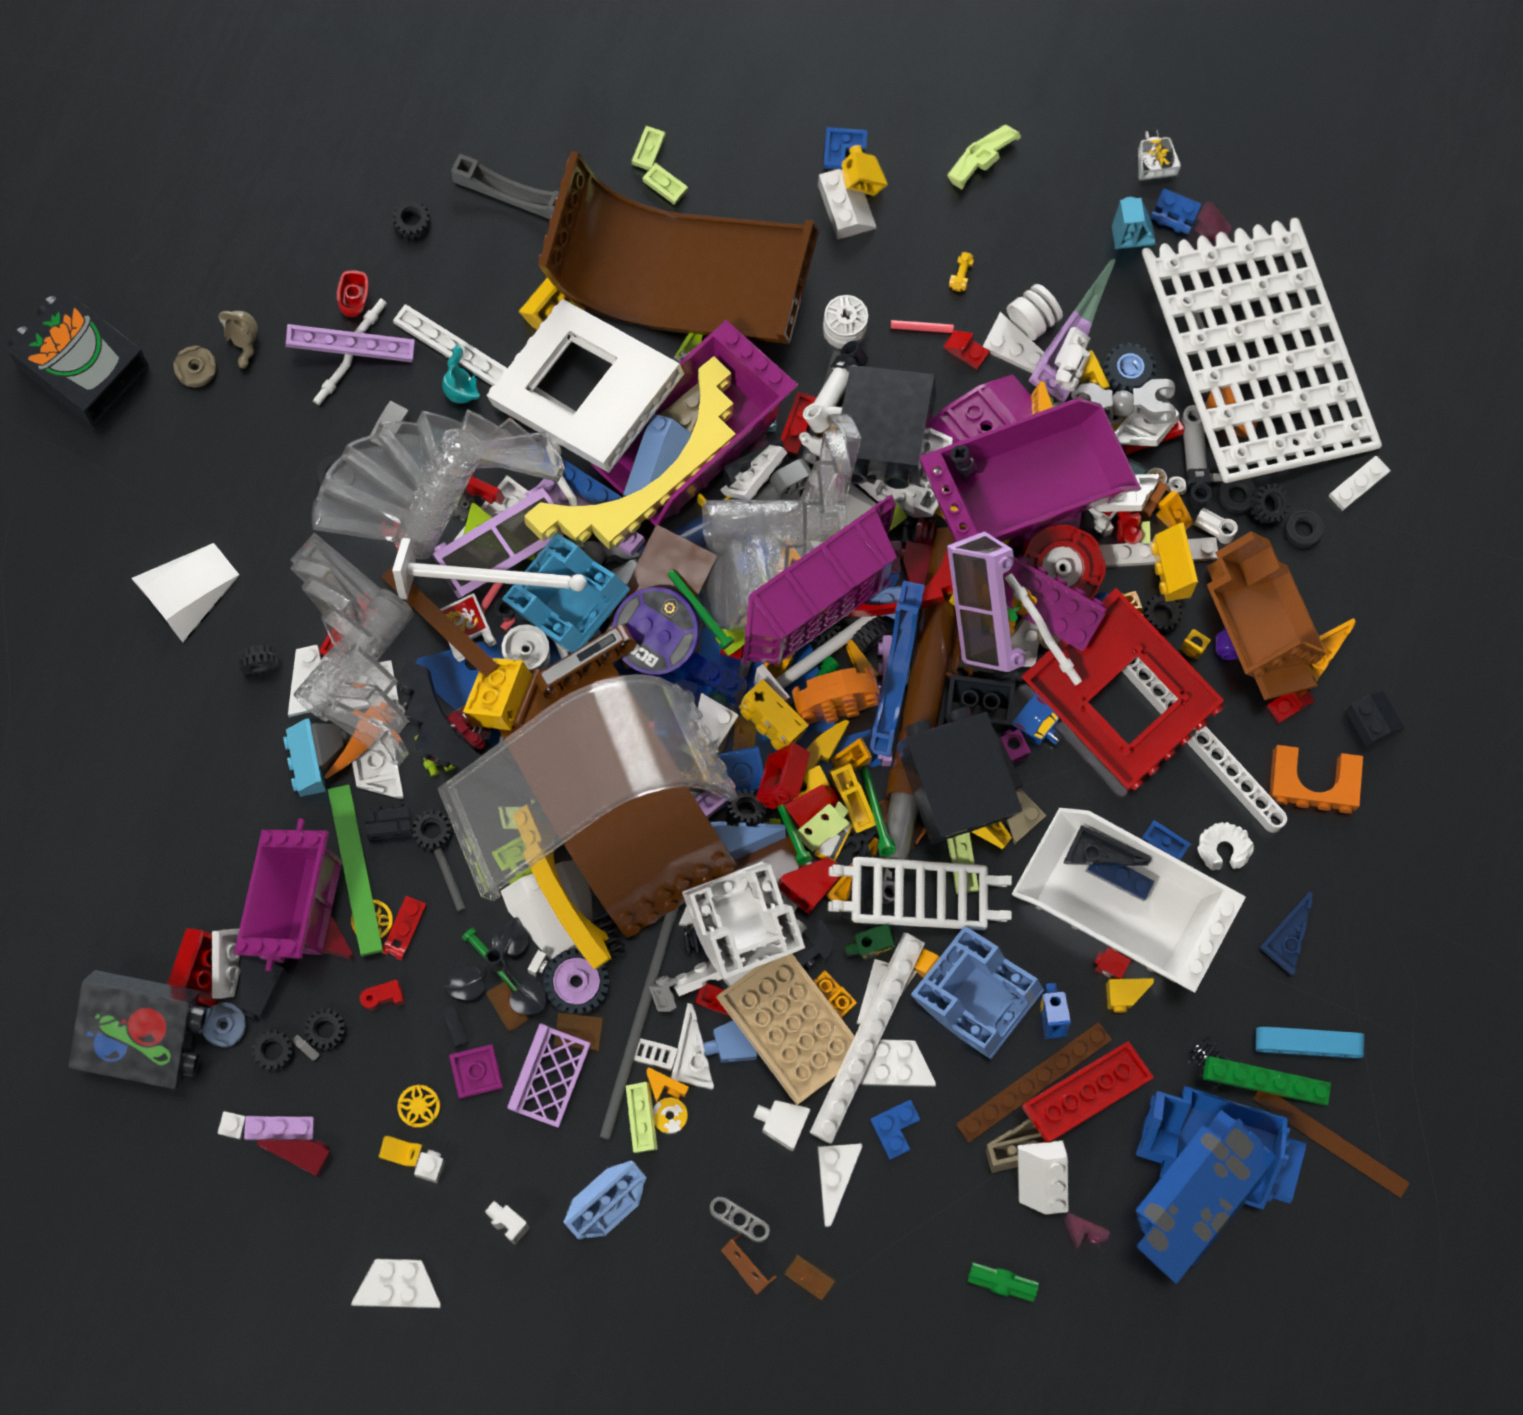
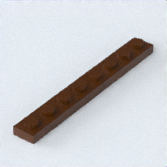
[956,1022,1112,1143]

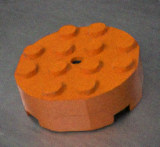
[792,667,881,724]

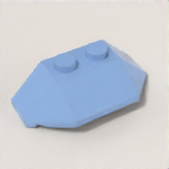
[564,1161,646,1239]

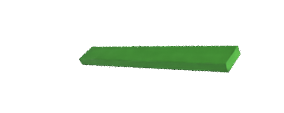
[328,785,383,956]

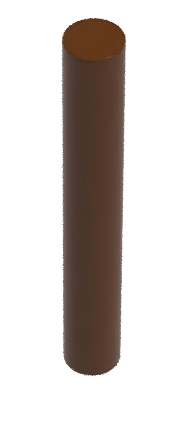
[513,668,542,728]

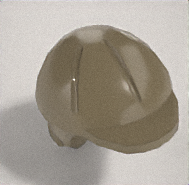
[218,311,258,368]

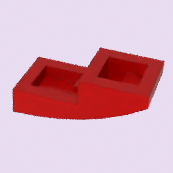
[694,983,730,1016]

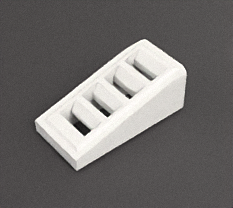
[634,1038,678,1072]

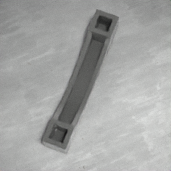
[451,153,559,219]

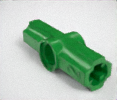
[968,1263,1039,1302]

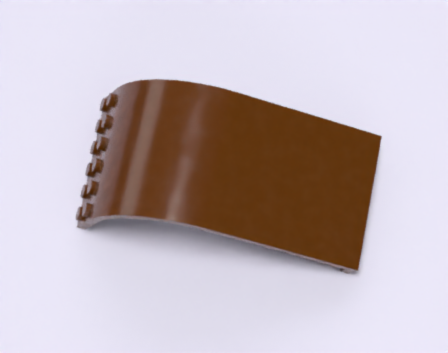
[538,151,819,344]
[499,663,739,938]

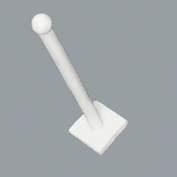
[392,538,587,599]
[753,615,885,704]

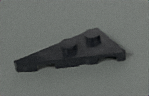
[1063,825,1151,866]
[841,843,883,928]

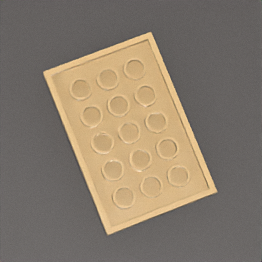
[716,953,855,1105]

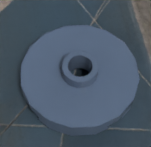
[202,1002,247,1048]

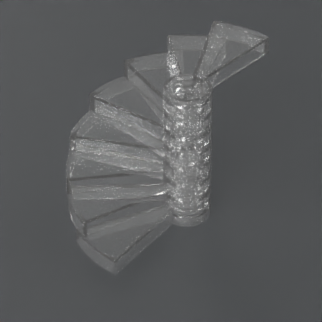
[312,409,565,559]
[700,414,861,631]
[290,532,414,767]

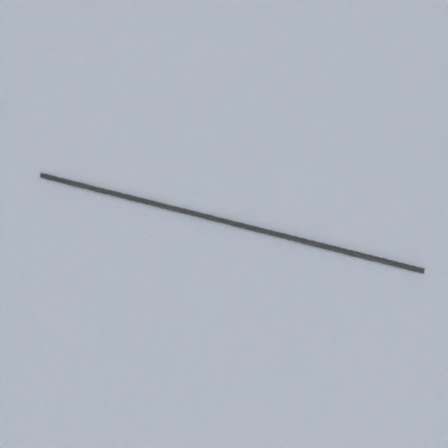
[600,351,842,1140]

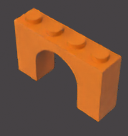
[1269,745,1363,813]

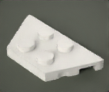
[1115,399,1179,446]
[1095,474,1159,512]
[352,726,404,799]
[859,1040,935,1087]
[352,1259,441,1308]

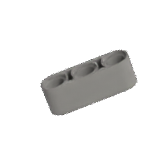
[710,1197,769,1243]

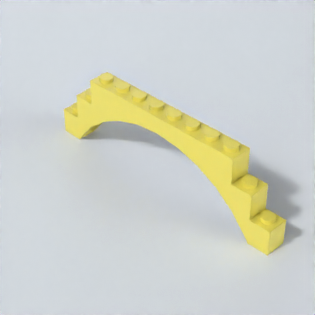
[524,356,735,550]

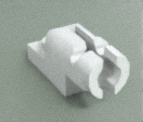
[1054,327,1091,391]

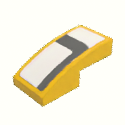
[814,820,853,861]

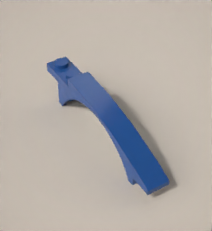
[869,581,925,757]

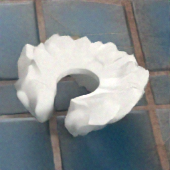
[1197,822,1254,870]

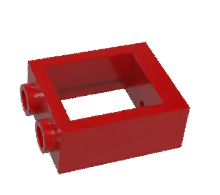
[756,742,810,809]

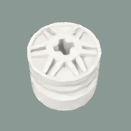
[1007,284,1063,340]
[823,295,868,349]

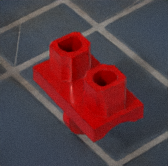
[1116,511,1142,545]

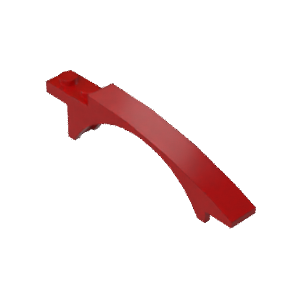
[846,551,984,617]

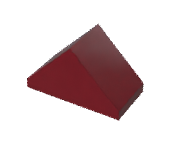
[323,916,355,960]

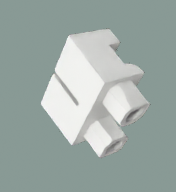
[485,1201,530,1245]

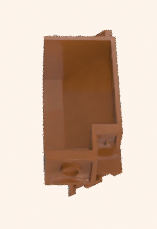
[1206,531,1327,700]

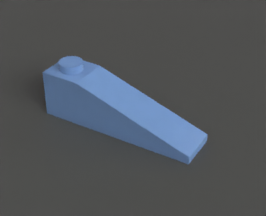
[623,414,692,497]
[711,822,786,861]

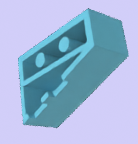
[1112,197,1156,249]

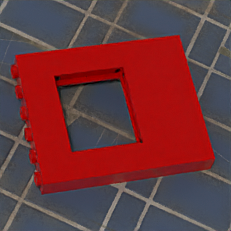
[1021,588,1225,791]

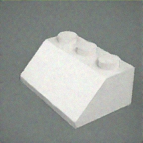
[818,169,876,240]
[1018,1141,1068,1214]

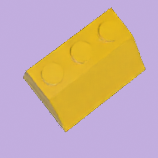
[519,278,585,330]
[1150,523,1198,602]

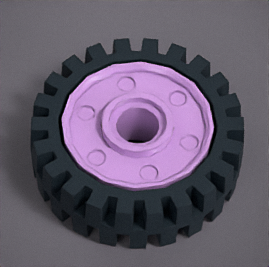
[543,948,609,1015]

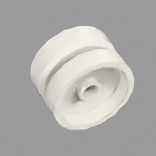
[502,625,550,674]

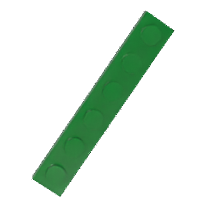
[1203,1056,1331,1105]

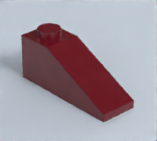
[899,541,932,612]
[257,1140,332,1178]

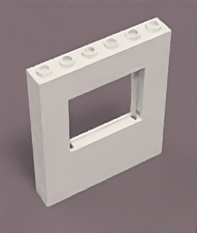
[487,299,684,473]

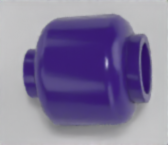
[1215,628,1238,660]

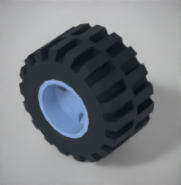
[1102,343,1157,394]

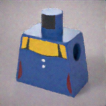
[1009,693,1064,746]
[1040,983,1071,1039]

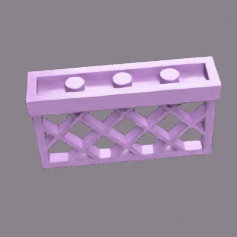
[507,1024,591,1128]

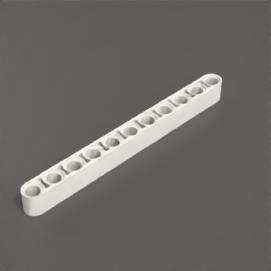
[1122,656,1287,833]

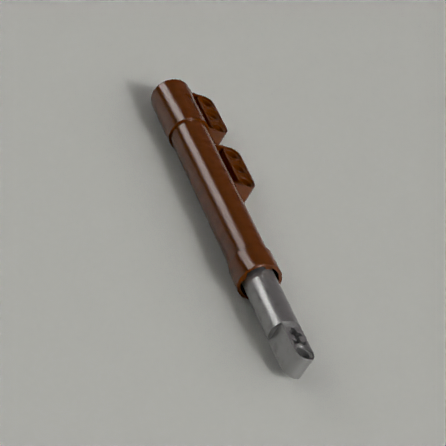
[879,527,993,904]

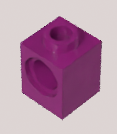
[1000,729,1031,764]

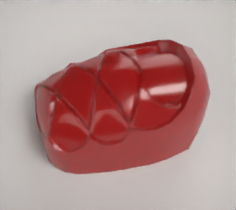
[337,270,368,317]

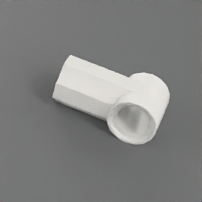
[1194,508,1237,544]

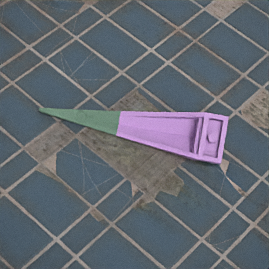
[1029,259,1115,403]

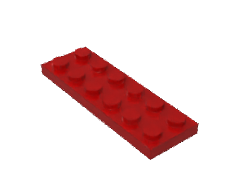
[1022,1041,1154,1143]

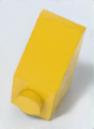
[1106,978,1154,1013]

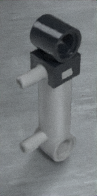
[1180,405,1223,509]

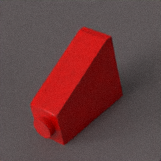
[777,857,840,914]

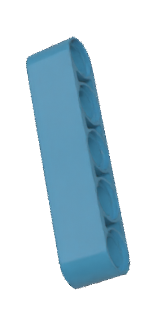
[1256,1027,1364,1058]

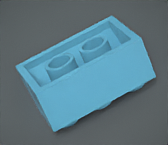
[283,719,326,797]

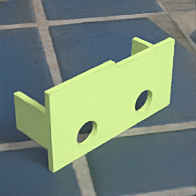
[797,801,849,852]

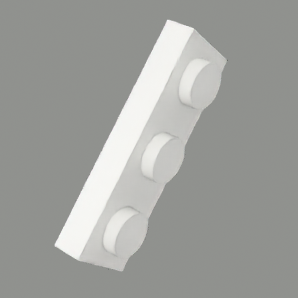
[1329,456,1390,511]

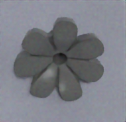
[452,495,476,522]

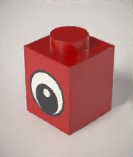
[1094,947,1131,979]

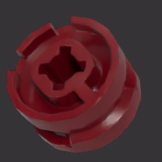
[915,517,936,545]

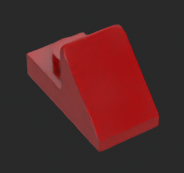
[943,330,990,370]
[1267,690,1315,724]

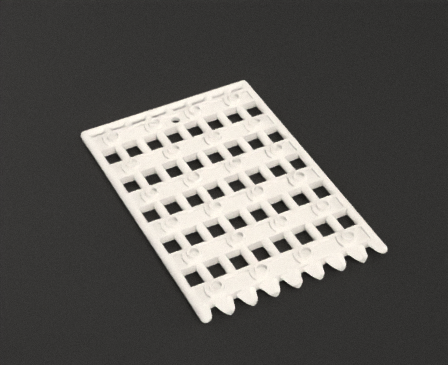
[1142,218,1382,483]

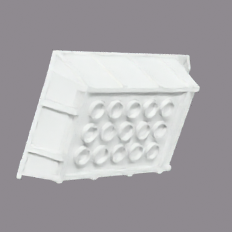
[1012,808,1245,993]

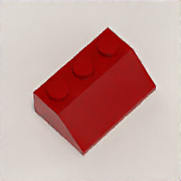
[167,928,217,1007]

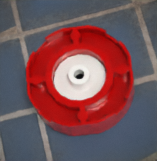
[1019,525,1106,600]

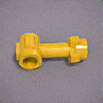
[949,252,974,292]

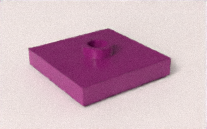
[449,1044,503,1099]

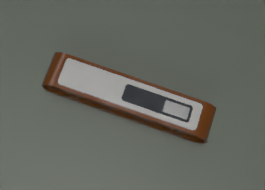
[535,625,636,699]

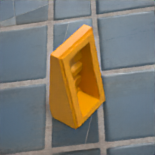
[1031,381,1053,414]
[846,640,879,681]

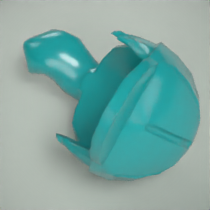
[442,345,480,403]

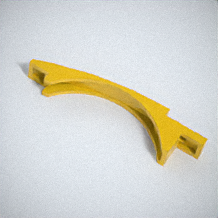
[514,804,611,969]

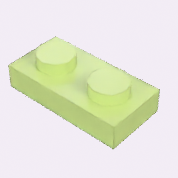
[632,126,665,170]
[643,163,688,205]

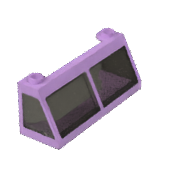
[432,487,565,599]
[947,531,1026,672]

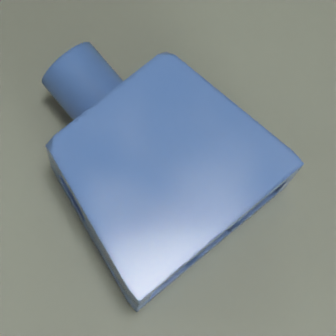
[703,1021,757,1063]

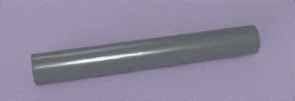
[434,848,466,912]

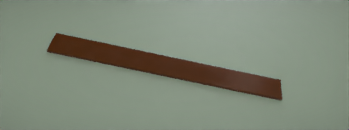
[381,565,499,677]
[1252,1091,1410,1198]

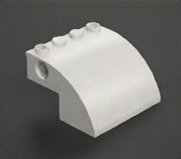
[682,861,805,979]

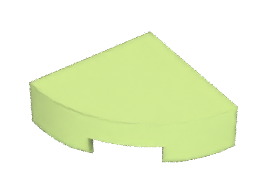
[1140,521,1151,543]

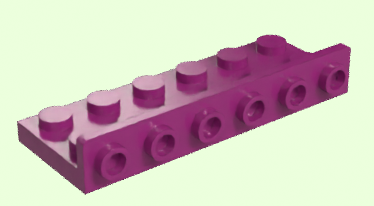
[976,545,1107,652]

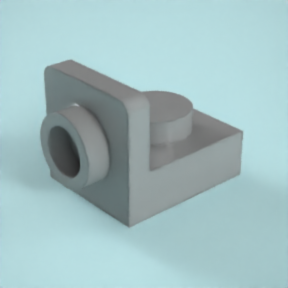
[649,976,678,1011]

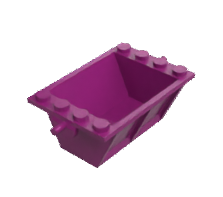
[234,819,342,972]

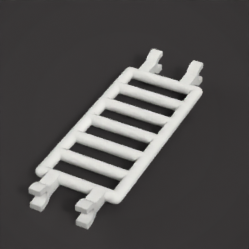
[828,857,1011,930]

